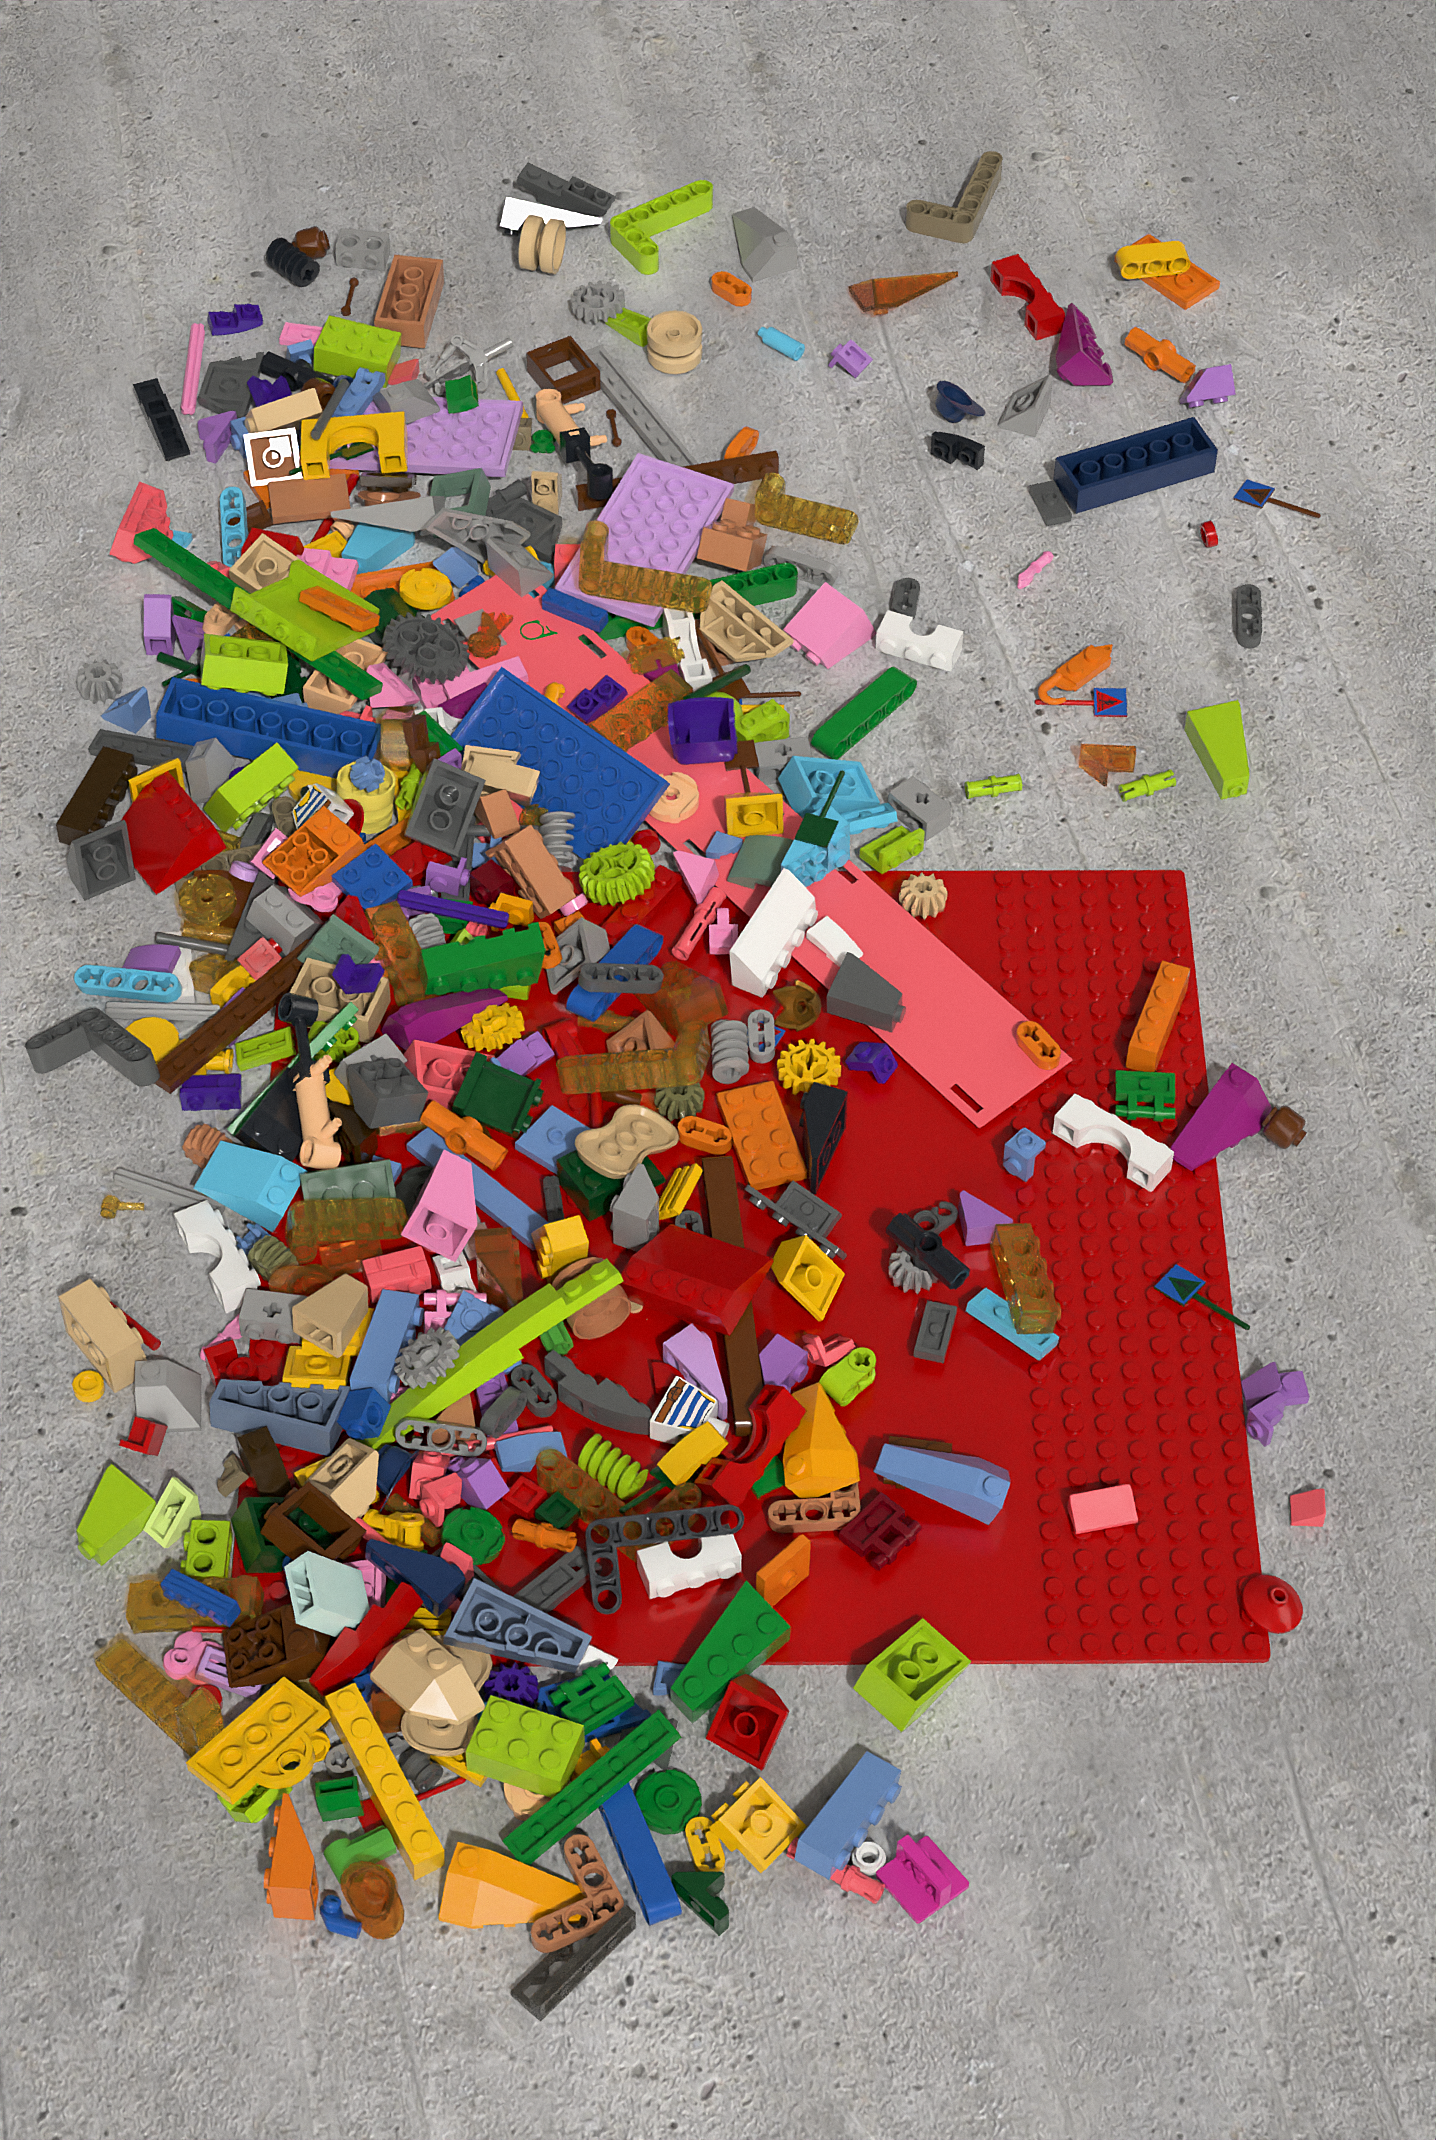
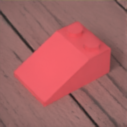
[403,1040,495,1111]

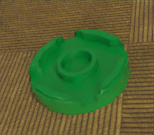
[440,1507,505,1565]
[636,1769,702,1835]

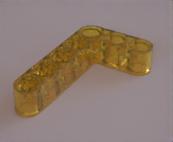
[579,520,713,613]
[556,1020,711,1094]
[536,1449,702,1563]
[94,1638,224,1757]

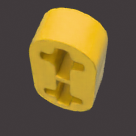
[685,1817,725,1873]

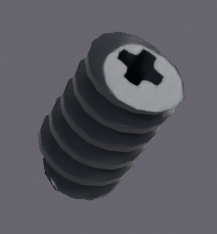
[266,237,320,287]

